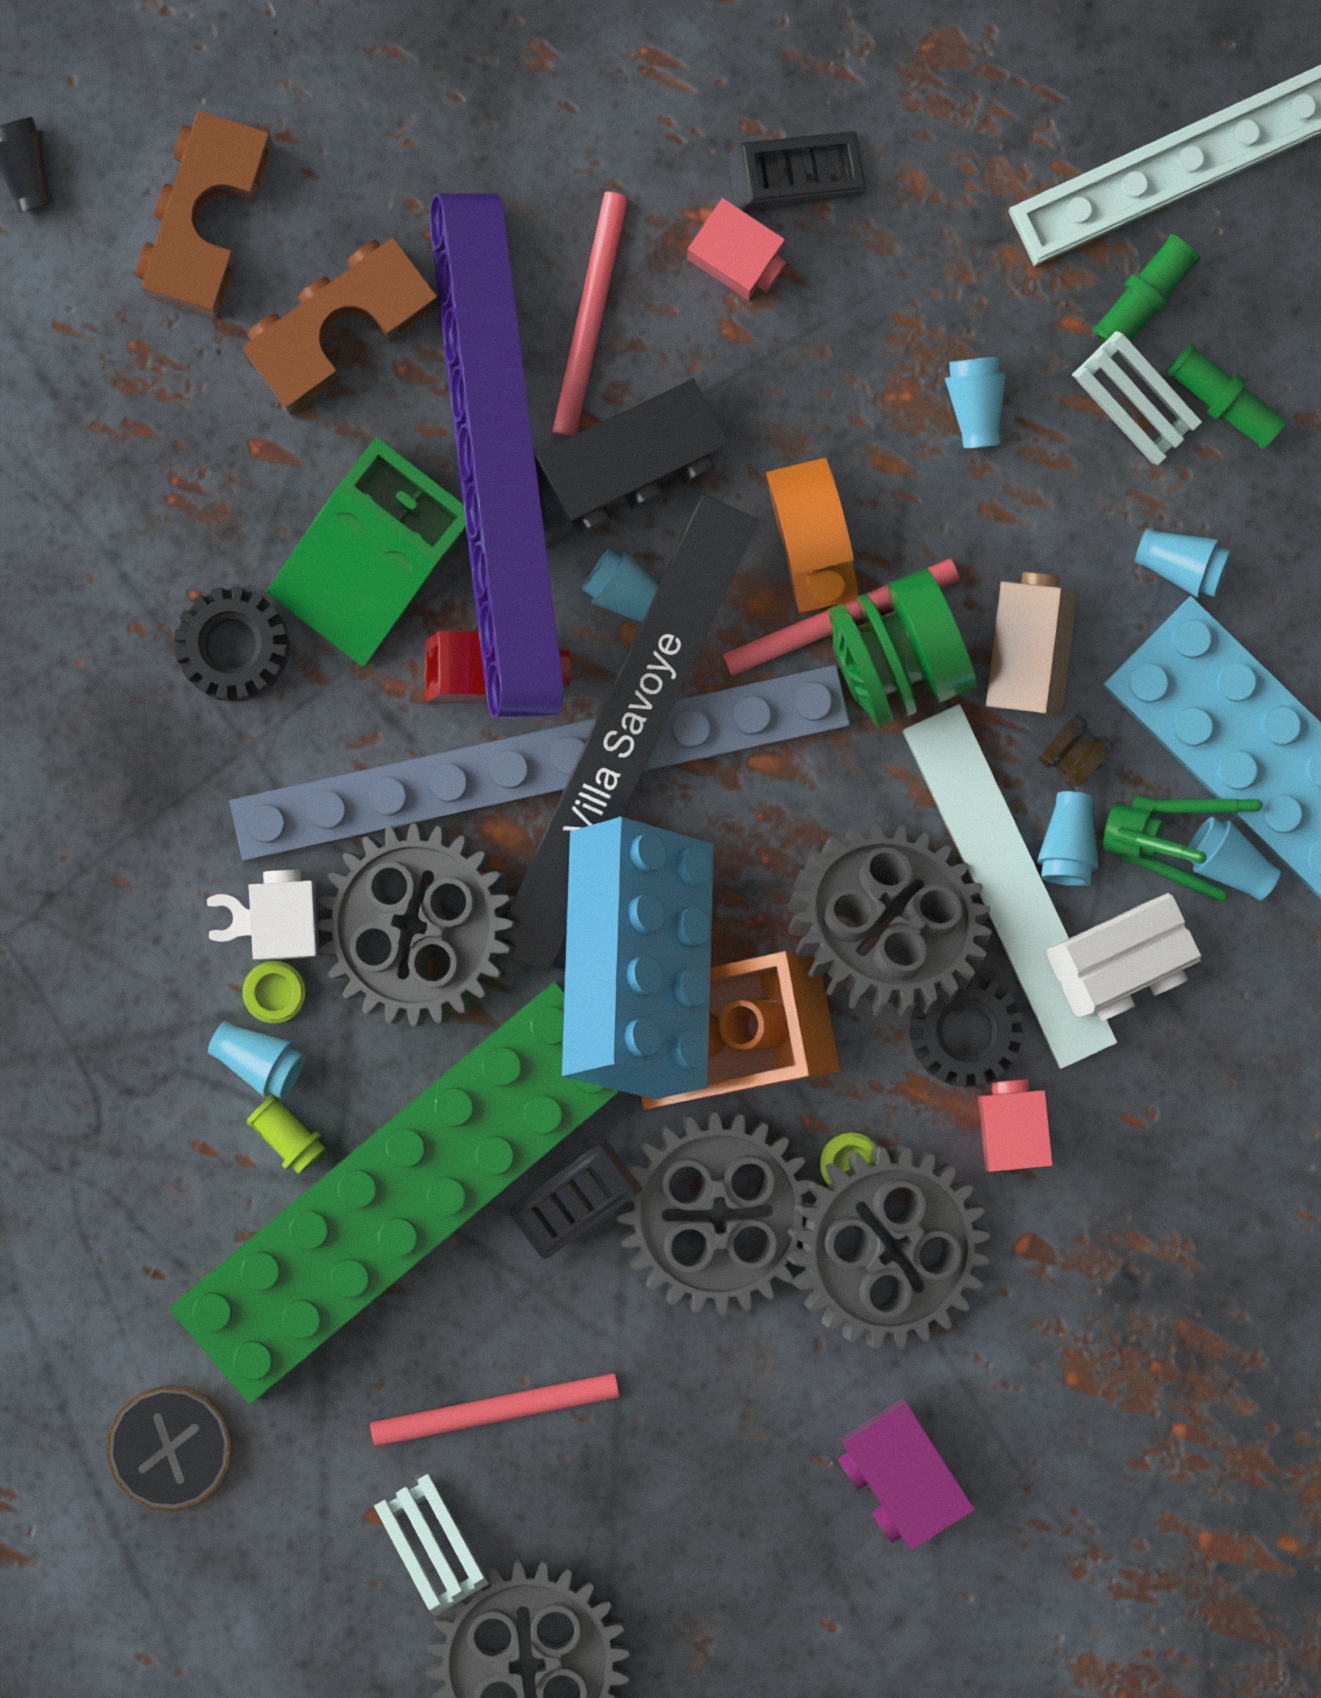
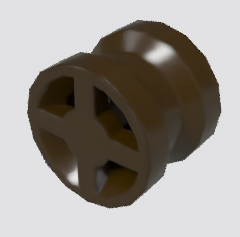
[1037,713,1115,792]

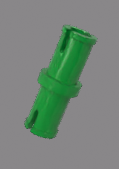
[1092,234,1201,354]
[1166,342,1287,450]

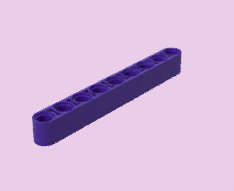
[430,193,563,719]

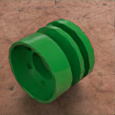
[828,567,977,729]

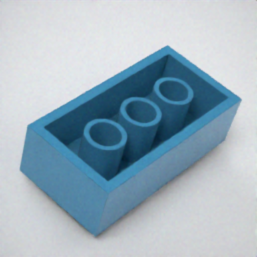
[562,817,714,1100]

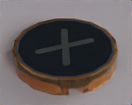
[106,1385,233,1511]

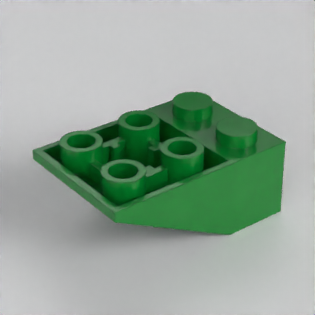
[266,437,467,668]

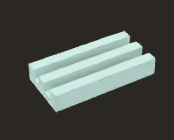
[1072,331,1202,465]
[374,1474,489,1616]

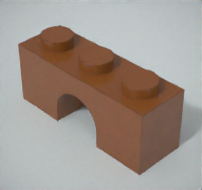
[136,110,274,320]
[242,237,439,416]

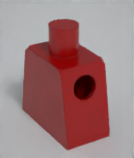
[424,631,571,703]

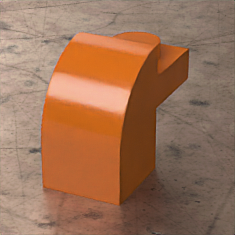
[766,457,859,613]

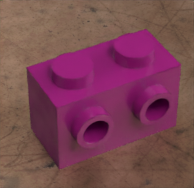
[838,1398,975,1551]

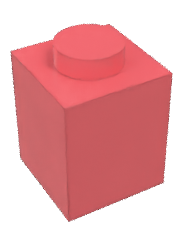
[687,198,787,301]
[978,1079,1052,1172]

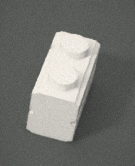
[1046,893,1201,1021]

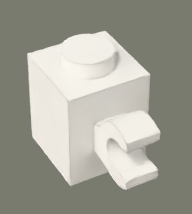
[207,870,320,961]

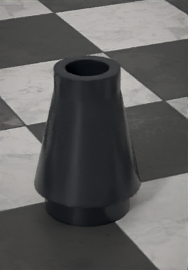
[0,117,54,213]

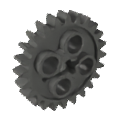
[316,823,519,1026]
[787,823,992,1018]
[615,1110,815,1315]
[787,1144,990,1349]
[426,1559,630,1698]

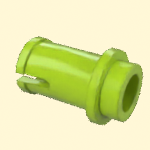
[246,1095,326,1175]

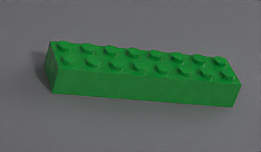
[168,981,619,1405]

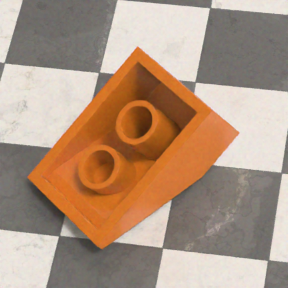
[641,951,841,1110]

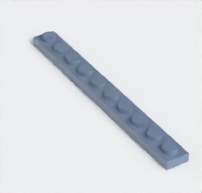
[229,665,850,862]

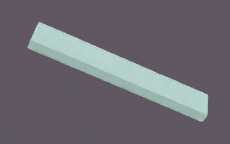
[1008,65,1321,267]
[902,704,1117,1069]

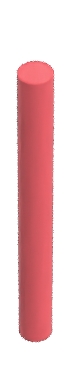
[552,192,628,438]
[722,558,960,677]
[370,1373,620,1447]

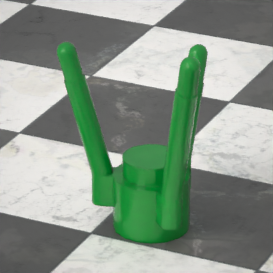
[1103,795,1263,902]

